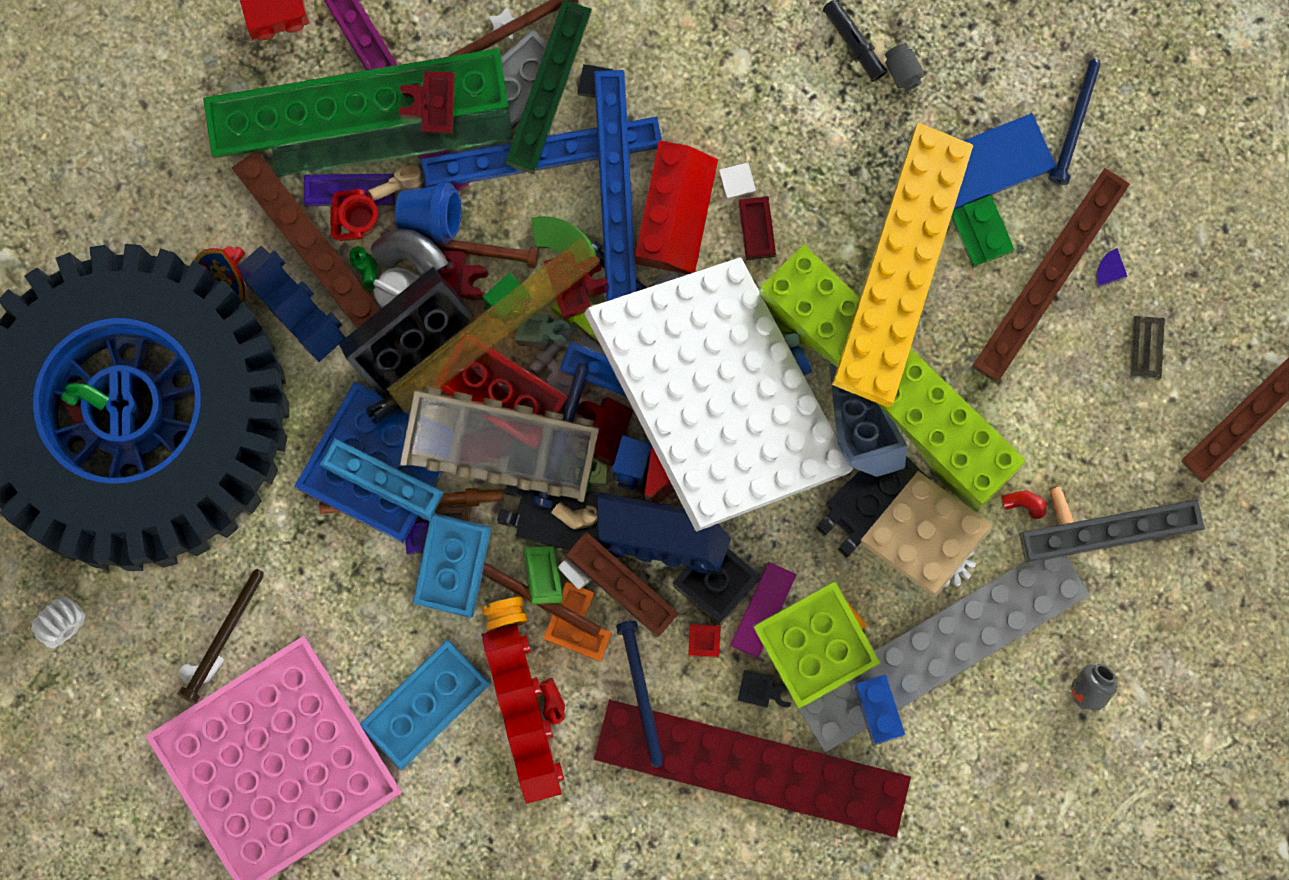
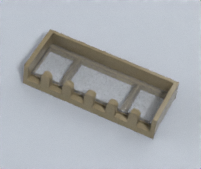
[400,386,600,502]

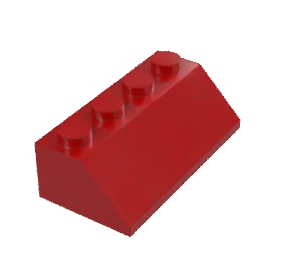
[635,140,718,274]
[433,332,568,450]

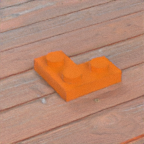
[543,581,612,662]

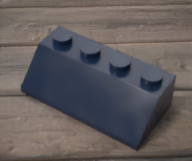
[597,493,731,573]

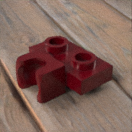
[399,71,456,134]
[438,251,489,300]
[543,252,609,320]
[572,397,633,466]

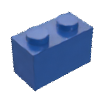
[612,435,652,491]
[854,674,905,746]

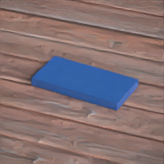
[954,113,1056,210]

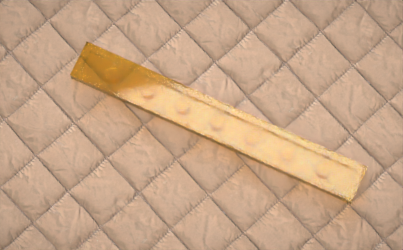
[387,237,600,414]

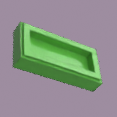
[523,546,563,605]

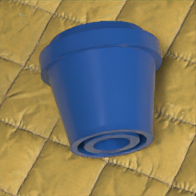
[395,182,462,244]

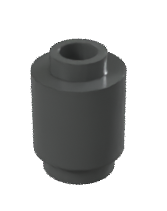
[885,43,925,91]

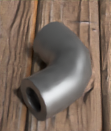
[371,229,449,276]

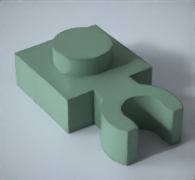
[515,313,571,348]

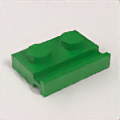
[951,195,1015,268]

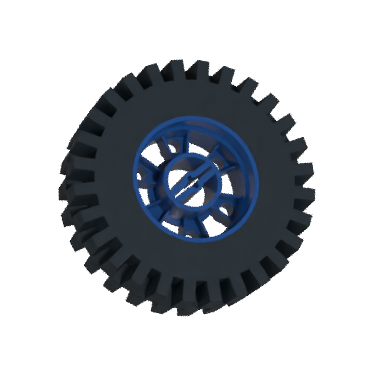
[0,244,289,571]

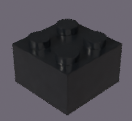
[673,548,761,626]

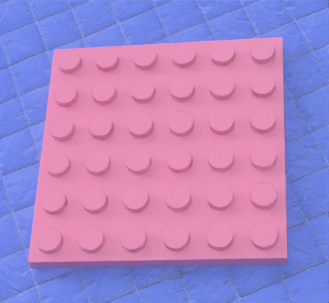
[145,636,403,880]

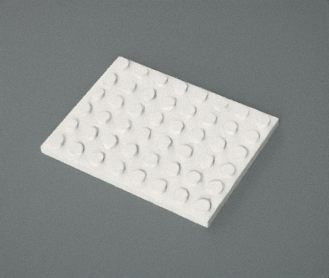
[584,257,853,532]

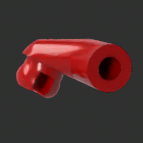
[539,678,565,725]

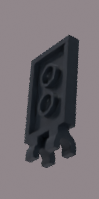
[816,456,931,558]
[497,484,608,550]

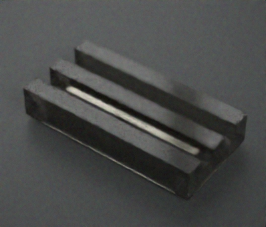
[1130,316,1165,380]

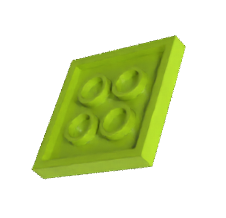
[753,581,881,709]

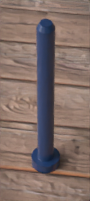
[1048,58,1101,185]

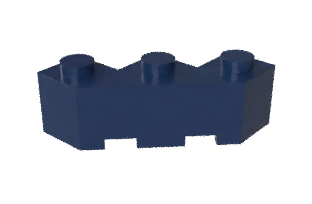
[237,246,346,362]

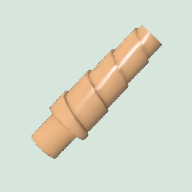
[1051,487,1074,525]

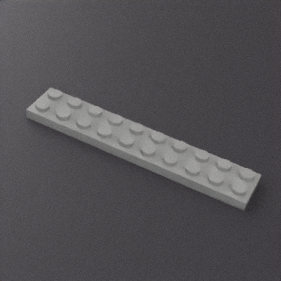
[794,556,1090,753]

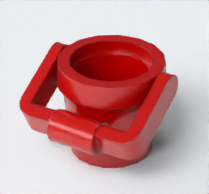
[330,189,379,241]

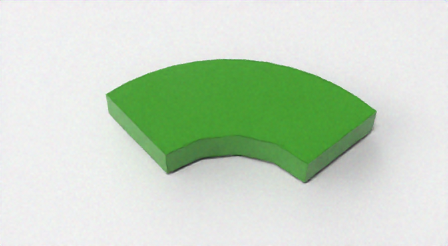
[531,216,597,265]

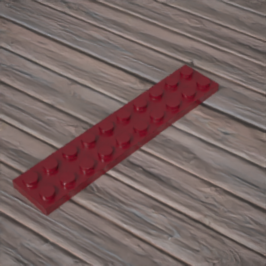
[594,699,911,838]

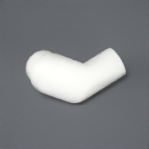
[179,656,225,684]

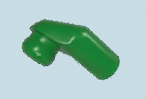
[349,246,377,290]
[61,384,110,410]

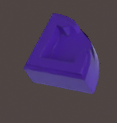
[1096,248,1127,288]

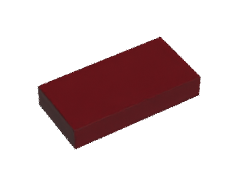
[738,196,776,260]

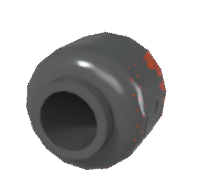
[1071,664,1118,710]

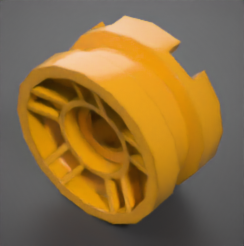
[481,597,529,632]

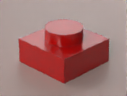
[688,624,721,658]

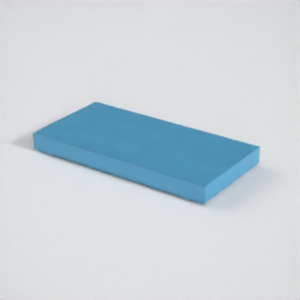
[360,639,491,771]

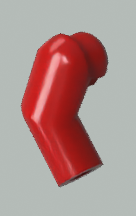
[1001,490,1046,519]

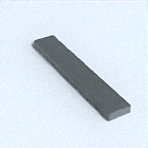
[1019,499,1205,564]

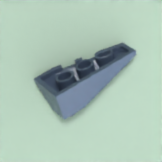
[830,364,908,477]

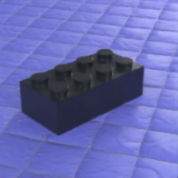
[339,266,478,399]

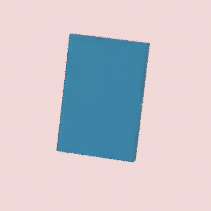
[412,513,492,618]

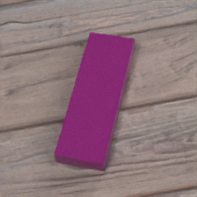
[730,562,797,659]

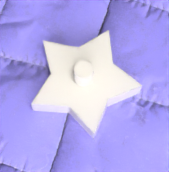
[488,7,516,42]

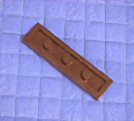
[565,532,679,637]

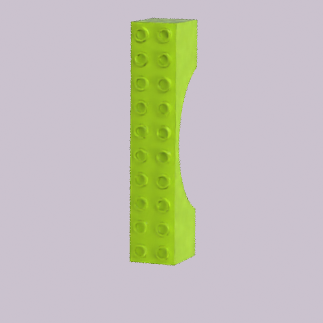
[759,244,1027,513]

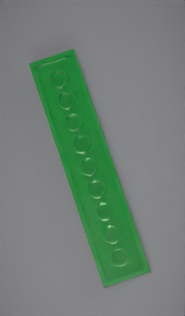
[203,48,509,158]

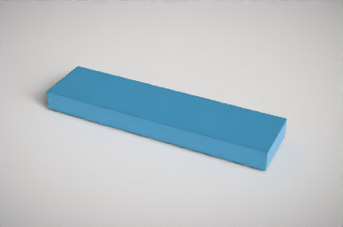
[320,438,444,521]

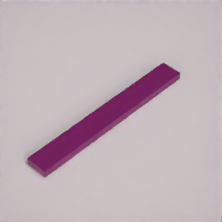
[324,0,469,191]

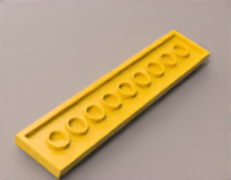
[832,122,973,408]

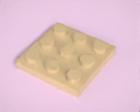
[861,471,992,597]

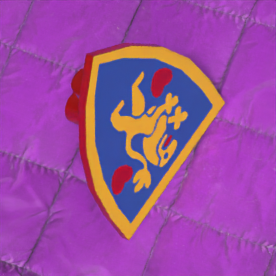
[194,246,245,302]

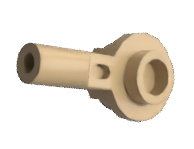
[367,165,425,201]

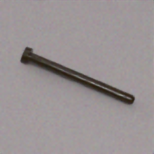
[177,569,264,704]

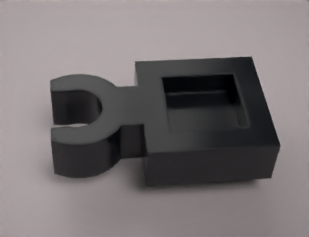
[737,670,791,708]

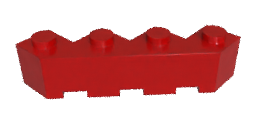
[481,624,565,804]

